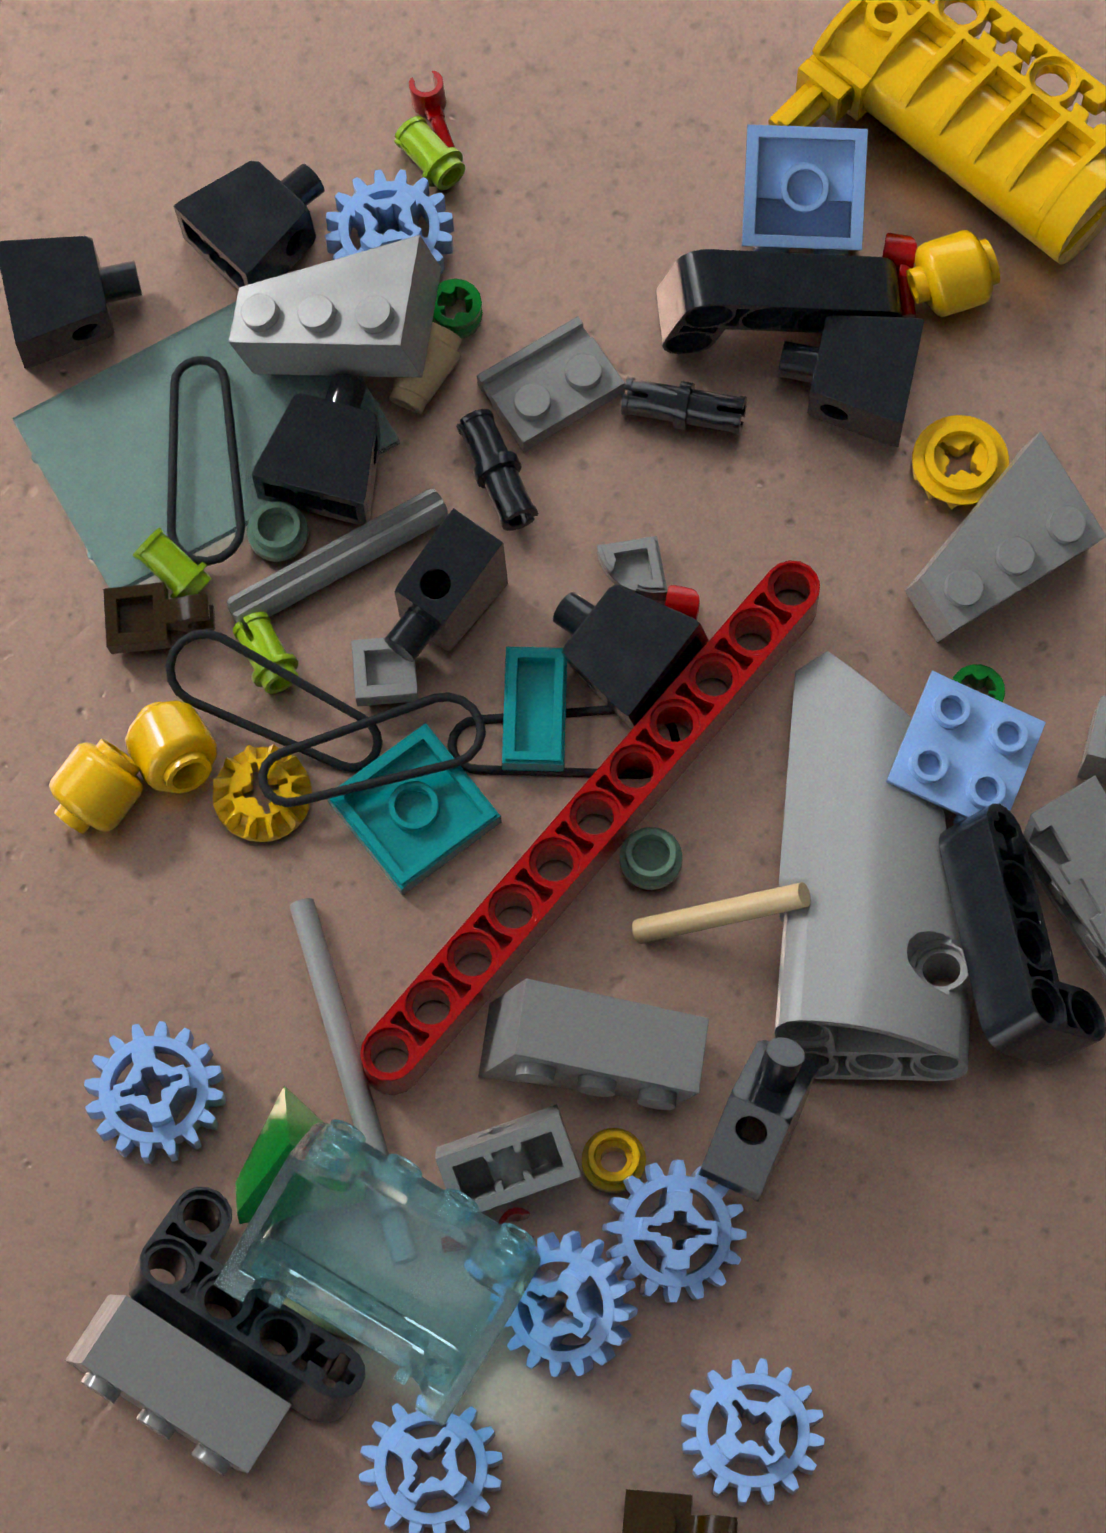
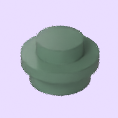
[247,502,308,562]
[620,827,682,890]

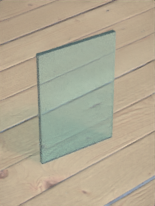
[12,270,400,588]

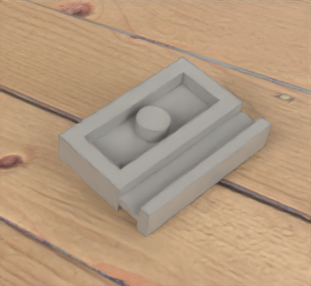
[477,316,625,452]

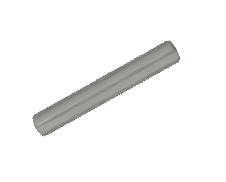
[227,489,448,629]

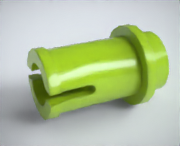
[394,116,465,190]
[132,527,212,599]
[232,612,298,694]

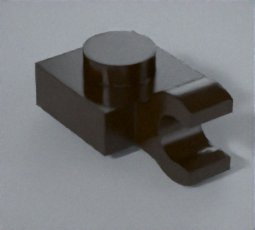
[103,582,215,654]
[622,1489,738,1533]

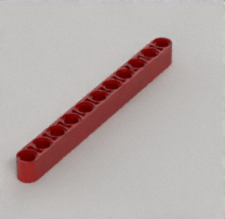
[360,560,820,1095]

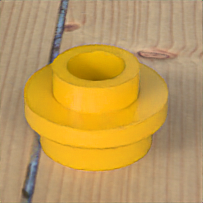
[581,1128,646,1193]

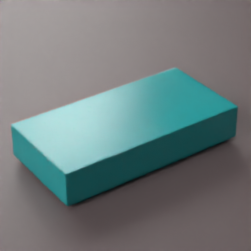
[502,646,567,772]

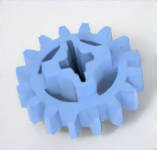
[325,169,454,274]
[84,1021,226,1164]
[602,1159,747,1303]
[493,1231,638,1377]
[681,1358,825,1506]
[359,1394,503,1533]

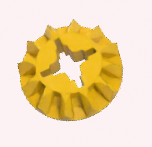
[912,415,1009,509]
[213,744,312,842]

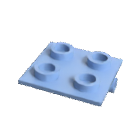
[886,670,1046,825]

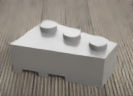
[229,235,441,378]
[905,432,1106,643]
[1023,775,1106,981]
[478,978,709,1110]
[65,1295,291,1476]

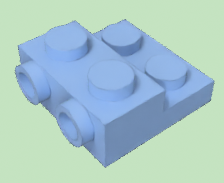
[741,124,868,255]

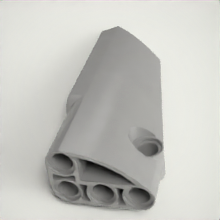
[774,651,974,1081]

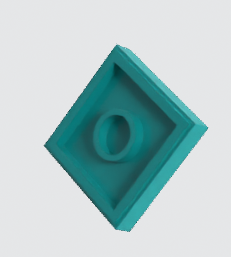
[327,723,502,896]

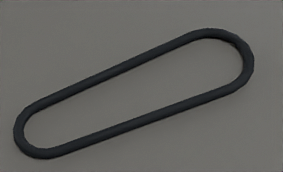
[167,356,245,566]
[165,629,382,772]
[258,692,486,807]
[447,705,680,779]

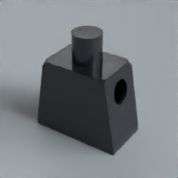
[174,161,325,291]
[0,236,142,368]
[778,315,924,447]
[252,374,381,526]
[384,508,508,662]
[553,585,709,729]
[698,1037,818,1202]

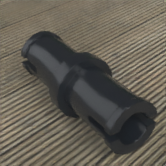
[621,376,747,435]
[456,409,538,531]

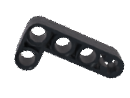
[655,249,904,355]
[939,803,1106,1065]
[129,1187,366,1423]

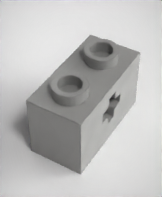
[435,1104,581,1221]

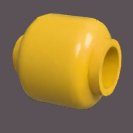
[907,230,1001,317]
[125,700,217,794]
[49,739,143,834]

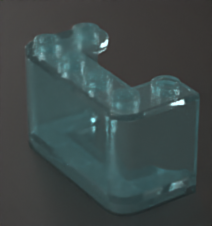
[214,1119,541,1426]

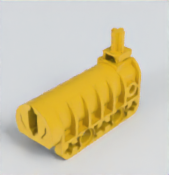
[768,0,1106,265]

